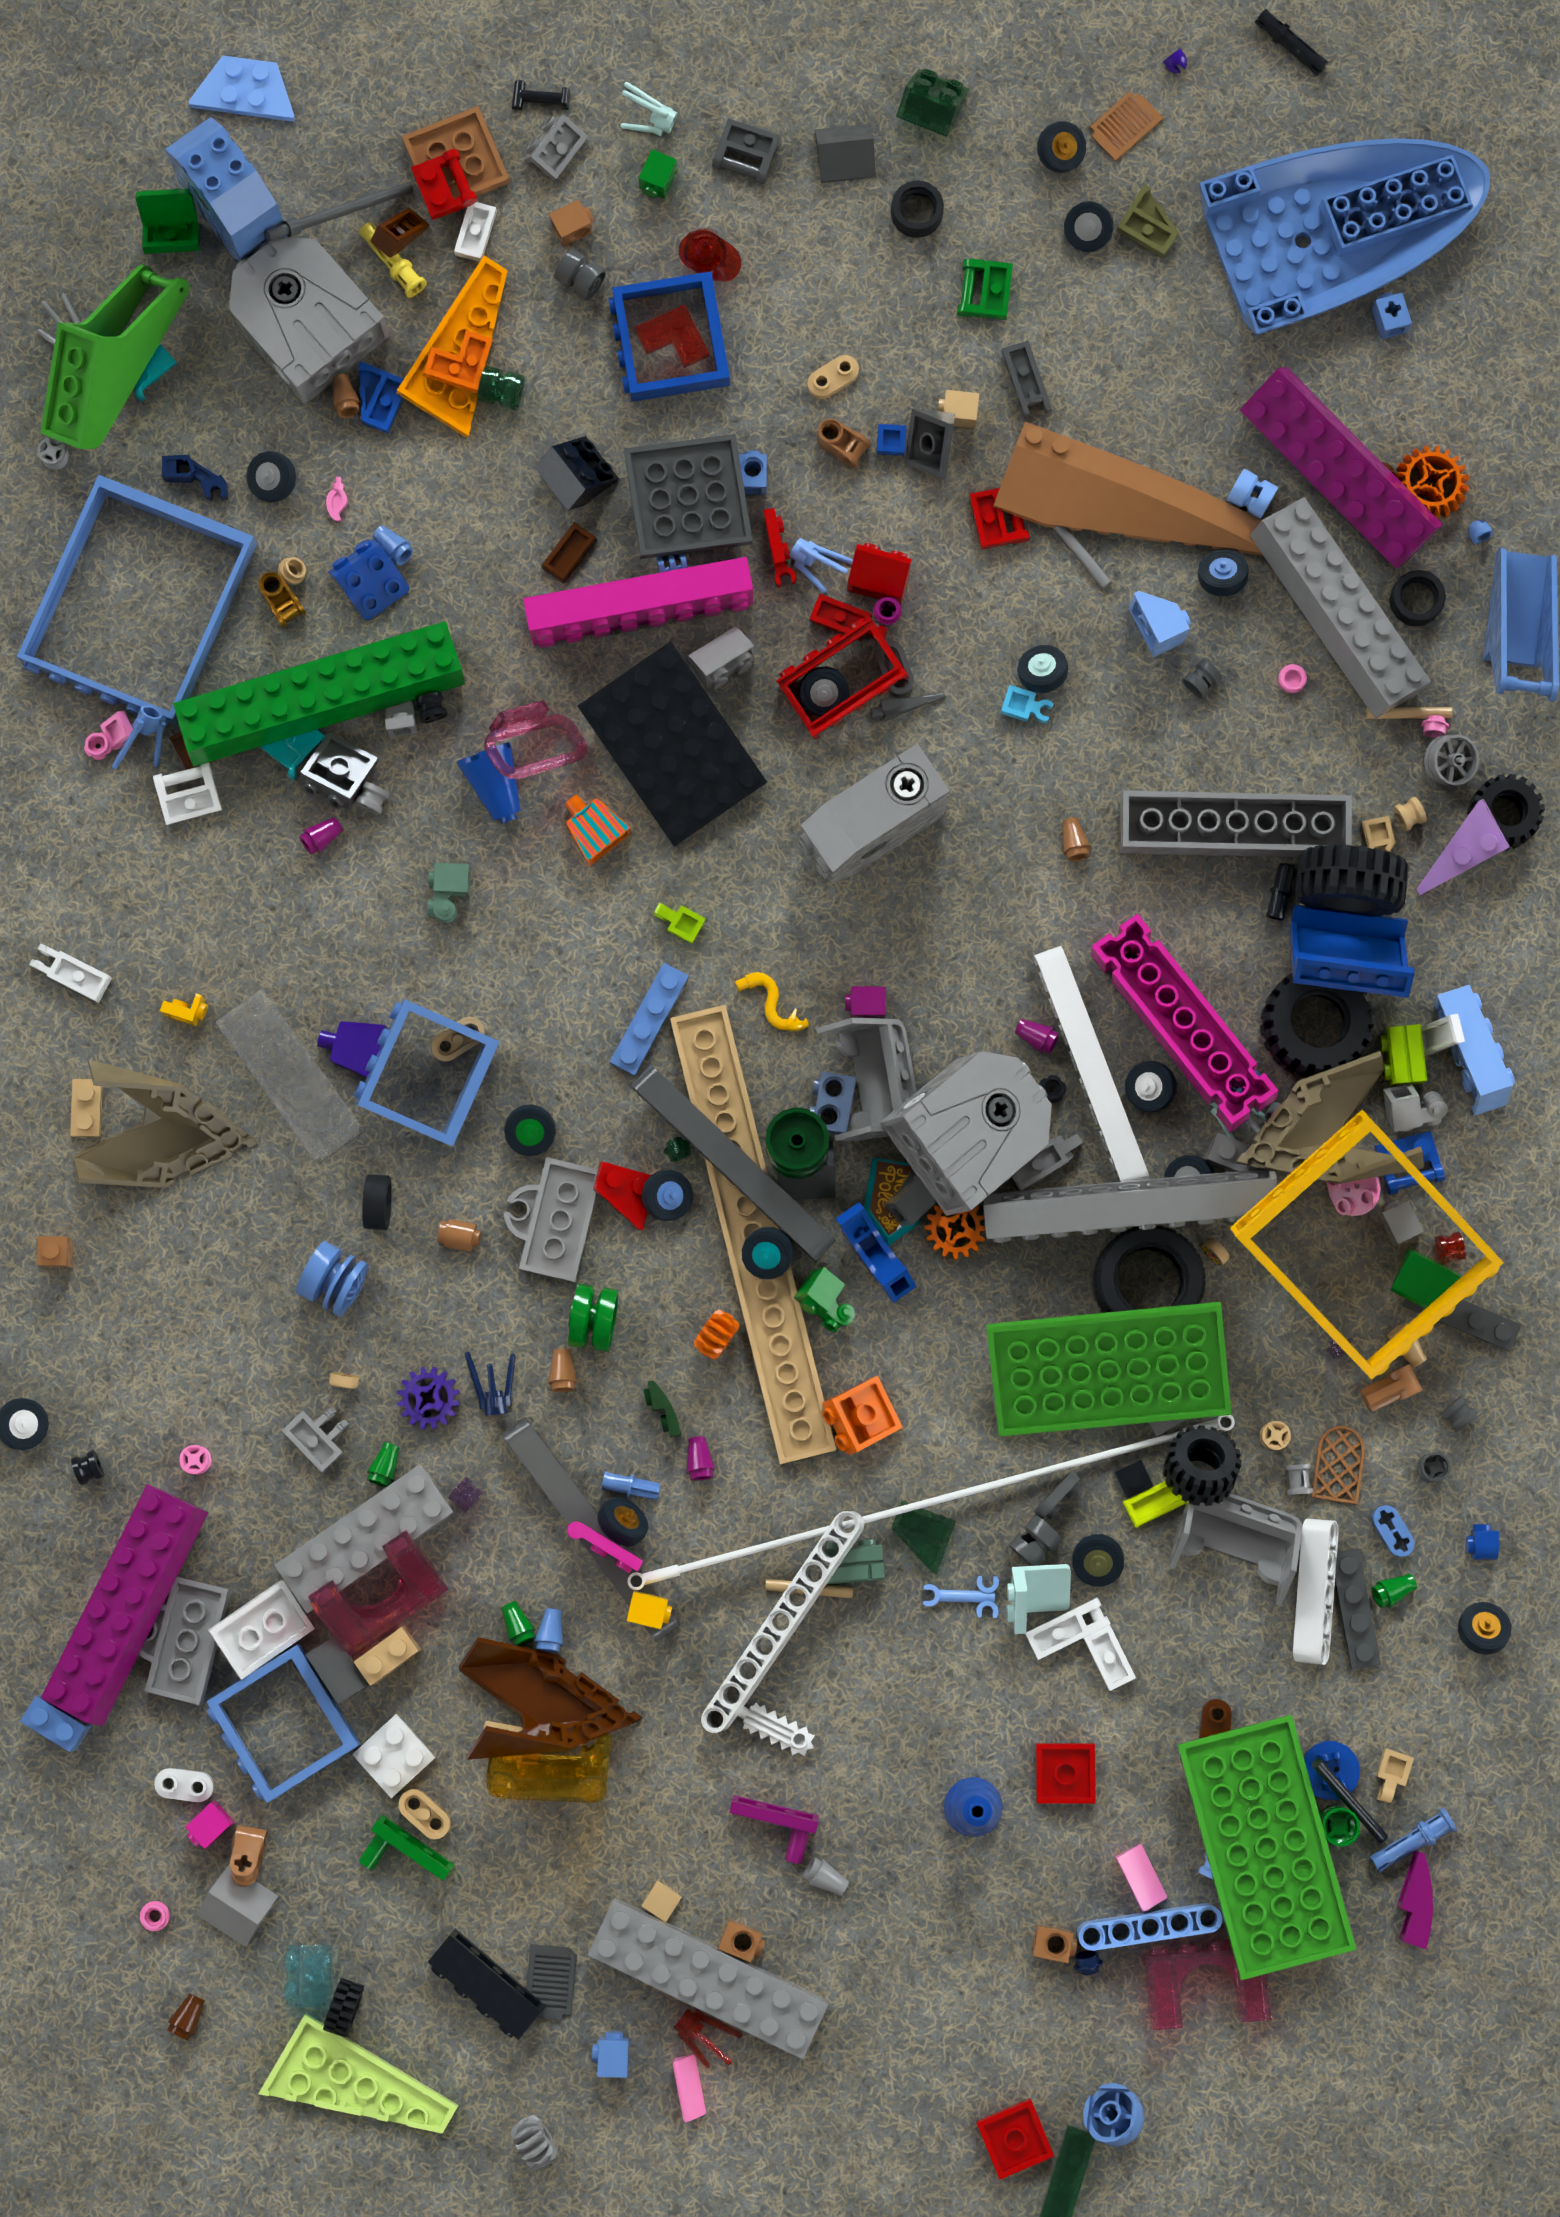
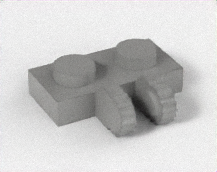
[282,1407,349,1473]

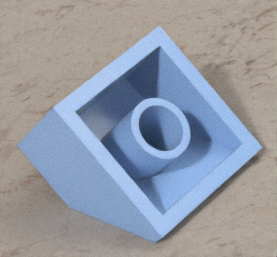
[1128,591,1191,657]

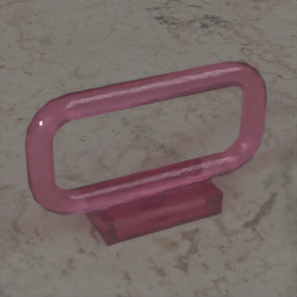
[484,700,587,779]

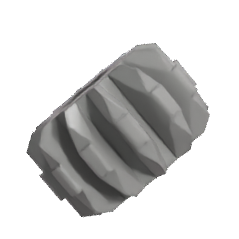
[511,2115,557,2170]

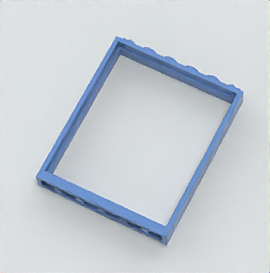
[17,474,257,726]

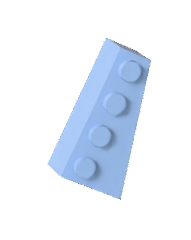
[1434,985,1515,1116]

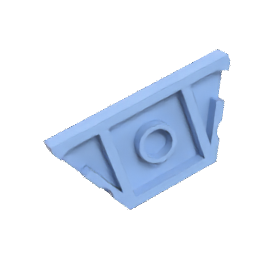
[189,56,295,122]

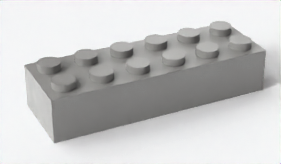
[275,1464,456,1614]

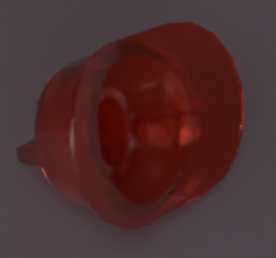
[679,228,741,282]

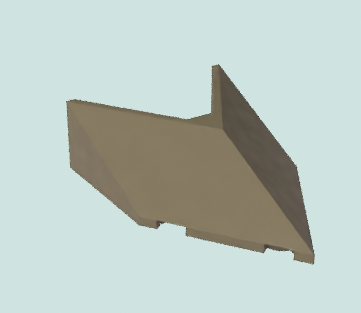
[1236,1051,1424,1184]
[73,1059,258,1188]

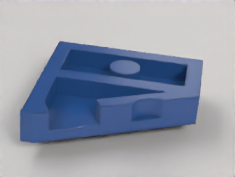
[358,361,404,434]

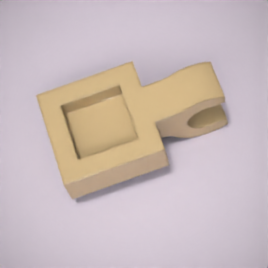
[1375,1748,1414,1803]

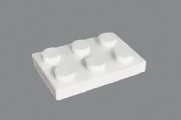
[208,1580,315,1680]

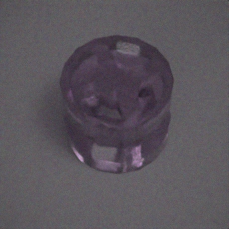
[448,1477,484,1514]

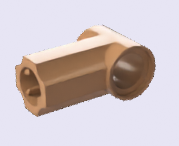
[1360,1364,1423,1413]

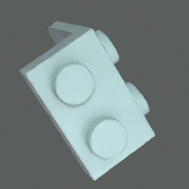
[1006,1564,1071,1634]

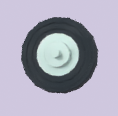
[1017,645,1068,693]

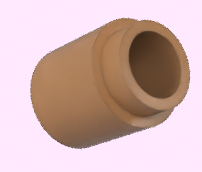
[437,1219,481,1252]

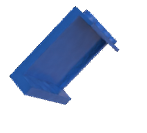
[1290,905,1415,998]

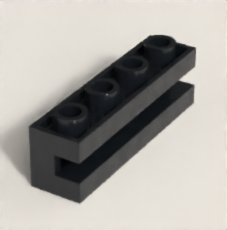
[428,1928,546,2040]

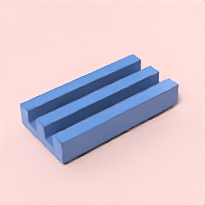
[656,554,688,573]

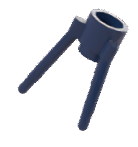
[465,1352,516,1416]

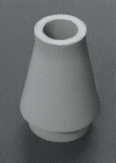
[803,1857,849,1896]

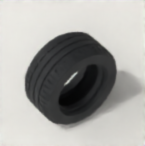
[1092,1225,1206,1313]

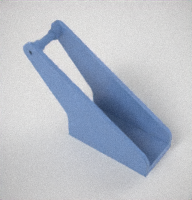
[1483,547,1559,702]

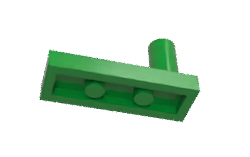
[359,1815,455,1881]

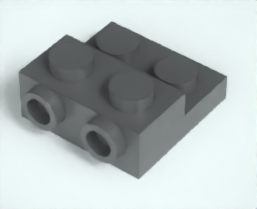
[299,732,378,810]

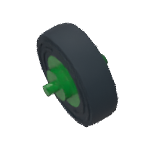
[504,1104,556,1156]

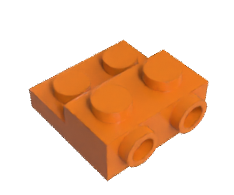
[822,1375,903,1455]

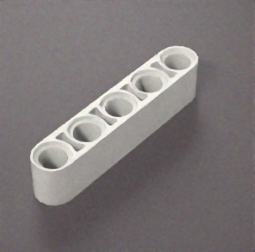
[1293,1518,1338,1665]

